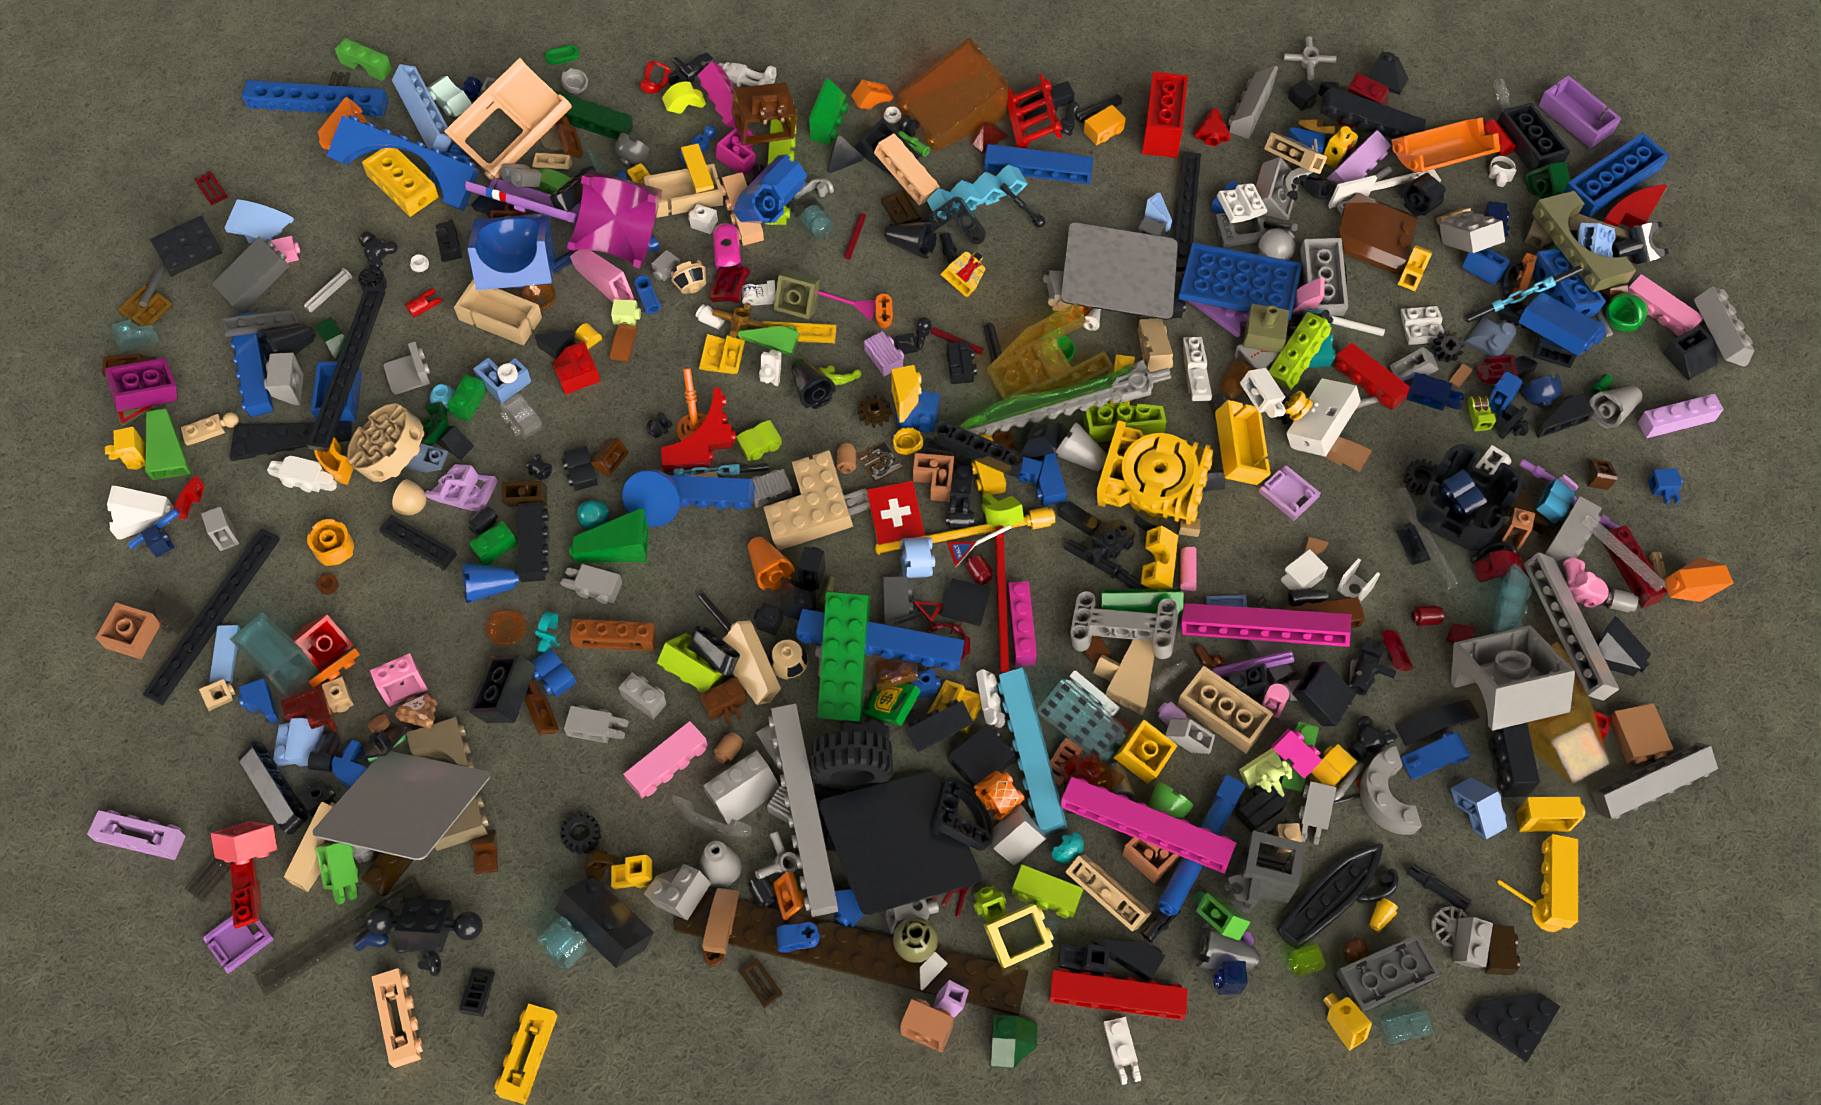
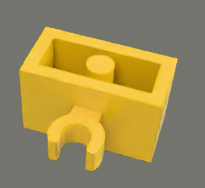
[105,427,146,470]

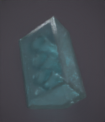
[1489,564,1532,635]

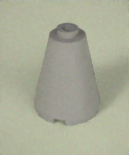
[1589,386,1642,429]
[1055,422,1108,472]
[698,841,742,888]

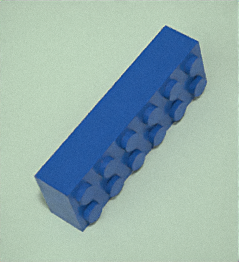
[1563,133,1669,217]

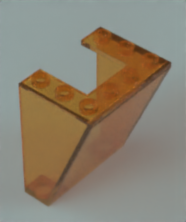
[898,38,1009,153]

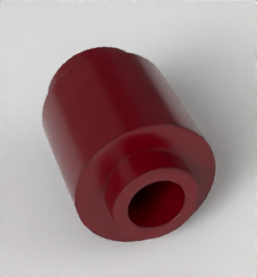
[965,555,994,585]
[1411,605,1444,626]

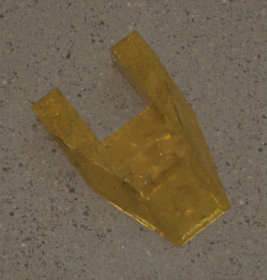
[986,303,1114,402]
[1527,642,1610,784]

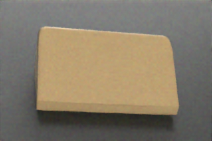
[532,153,572,169]

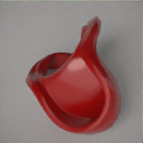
[639,60,671,94]

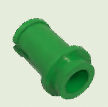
[1592,374,1614,395]

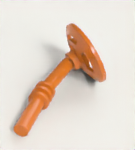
[676,368,707,441]

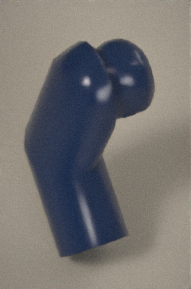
[354,931,389,951]

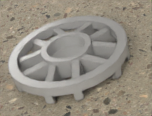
[1431,906,1468,948]

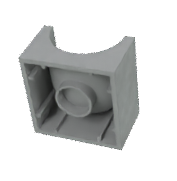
[1451,625,1575,730]

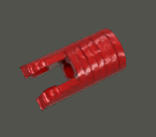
[405,288,443,318]

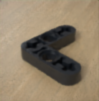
[921,197,986,244]

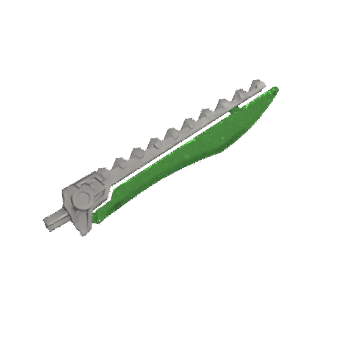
[958,360,1171,436]

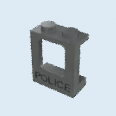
[1213,213,1267,249]

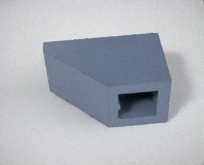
[405,443,448,473]

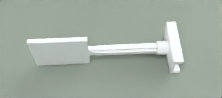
[1328,169,1441,208]

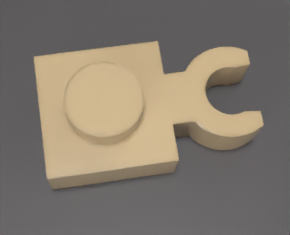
[1436,208,1471,225]

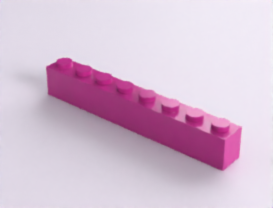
[1182,603,1352,647]
[1061,777,1236,874]

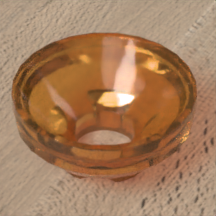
[522,283,556,311]

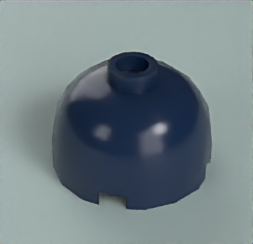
[1520,374,1562,407]

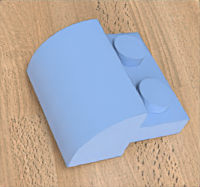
[273,718,324,766]

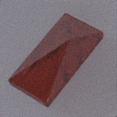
[970,122,1008,154]

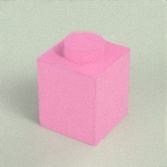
[270,236,301,263]

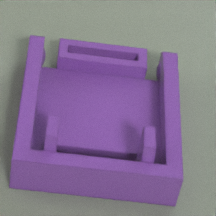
[203,916,274,973]

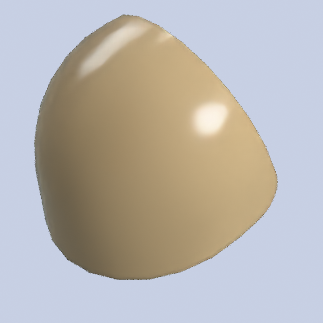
[392,479,427,515]

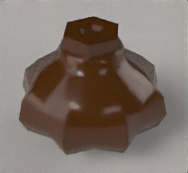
[1342,937,1369,963]

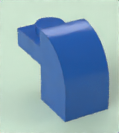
[332,740,367,789]

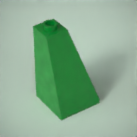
[569,509,649,563]

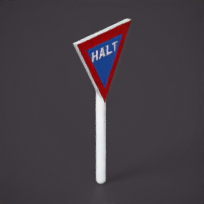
[947,525,1011,567]

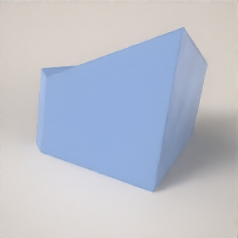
[1144,193,1172,231]

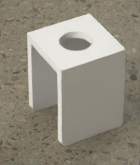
[1281,549,1328,590]
[1337,558,1380,603]

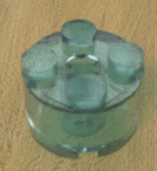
[536,916,588,971]

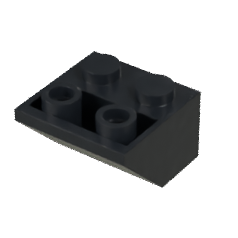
[1663,325,1718,381]

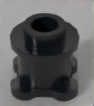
[646,412,672,438]
[526,454,552,480]

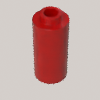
[1483,120,1516,156]

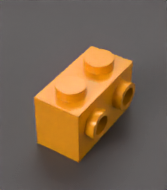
[1083,105,1126,146]

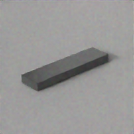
[218,310,300,337]

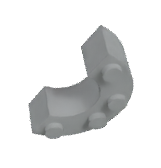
[1359,746,1422,835]

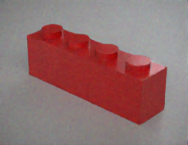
[1334,342,1410,411]

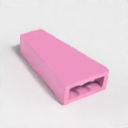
[570,249,634,302]

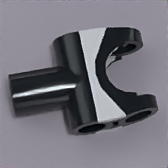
[1612,222,1669,264]

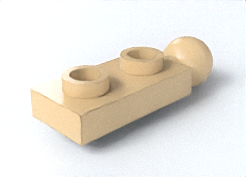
[181,412,239,446]

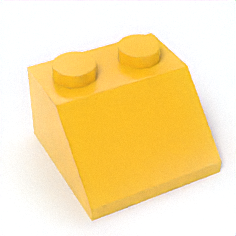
[891,365,922,423]

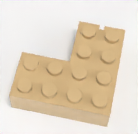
[764,450,853,551]

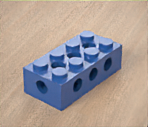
[1532,248,1606,317]

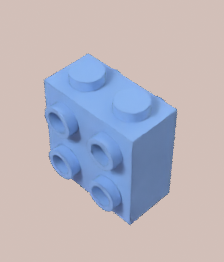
[1577,223,1615,257]

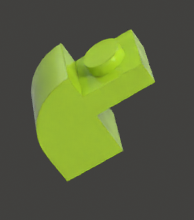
[981,493,1024,527]

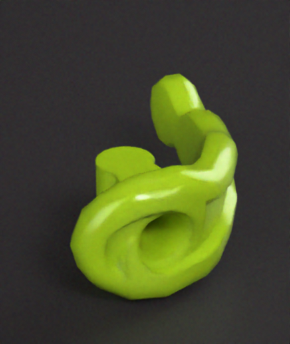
[818,366,862,385]

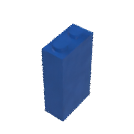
[1518,292,1602,356]

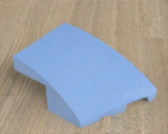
[225,199,294,244]

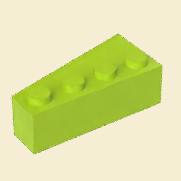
[1082,402,1167,442]

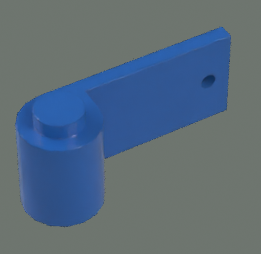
[1400,731,1471,780]

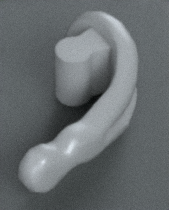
[793,178,834,200]

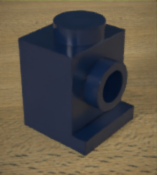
[141,525,175,558]

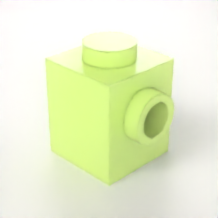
[611,299,641,326]

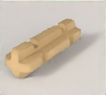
[1649,552,1667,589]

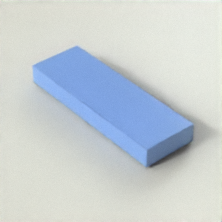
[209,625,240,684]

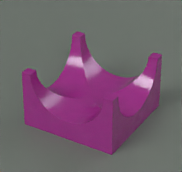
[567,170,662,268]

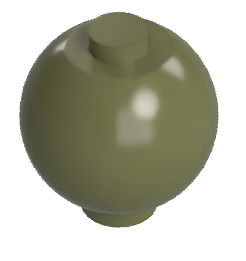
[893,917,938,963]

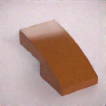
[610,323,638,362]

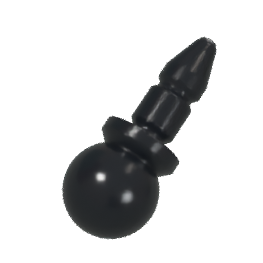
[916,317,932,350]

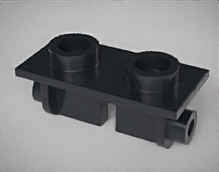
[1396,522,1431,565]

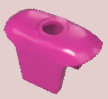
[713,223,742,270]

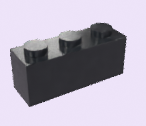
[906,699,974,752]

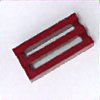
[194,171,228,206]

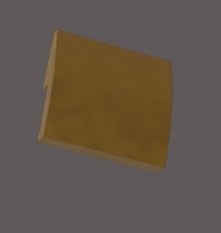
[1299,119,1341,133]
[118,284,173,331]

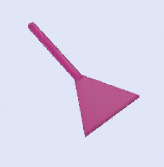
[818,291,876,321]

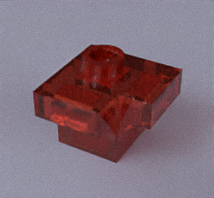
[1060,753,1105,787]

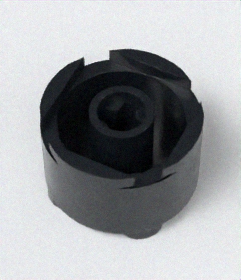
[1401,173,1446,216]

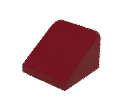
[1446,623,1475,644]

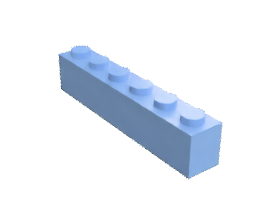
[392,64,452,151]

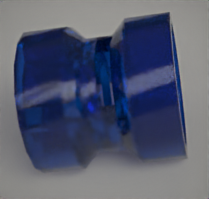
[461,77,483,102]

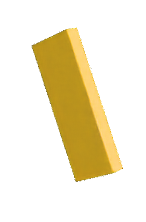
[681,144,714,193]

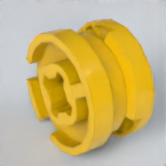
[1283,391,1313,421]

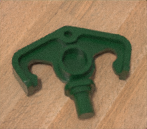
[420,402,448,446]

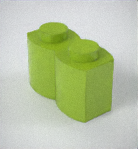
[736,420,782,461]

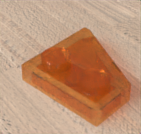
[876,662,918,691]

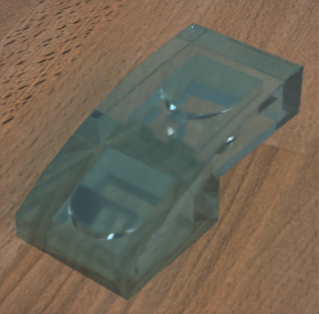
[1381,1011,1434,1045]

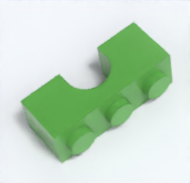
[335,38,392,81]

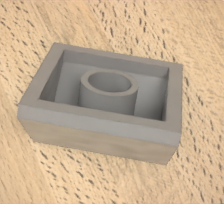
[991,804,1047,866]

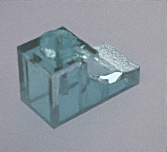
[111,319,160,352]

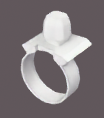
[1489,156,1517,187]

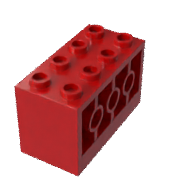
[1142,71,1188,158]

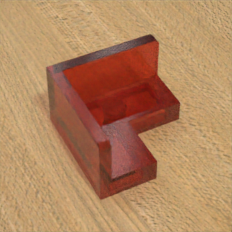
[281,686,338,732]

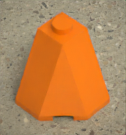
[318,97,371,150]
[1663,557,1733,602]

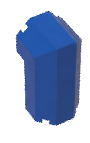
[733,155,807,224]

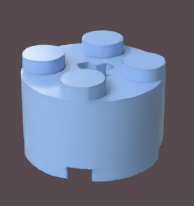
[900,537,935,578]

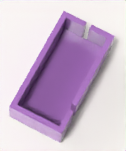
[1539,75,1621,149]

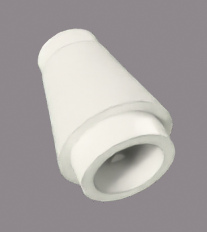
[695,304,724,330]

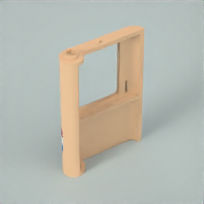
[444,58,572,181]

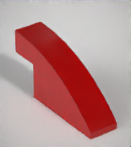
[1603,184,1667,228]

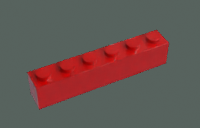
[1049,968,1188,1020]

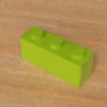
[1012,865,1084,918]

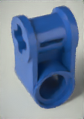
[776,922,820,952]

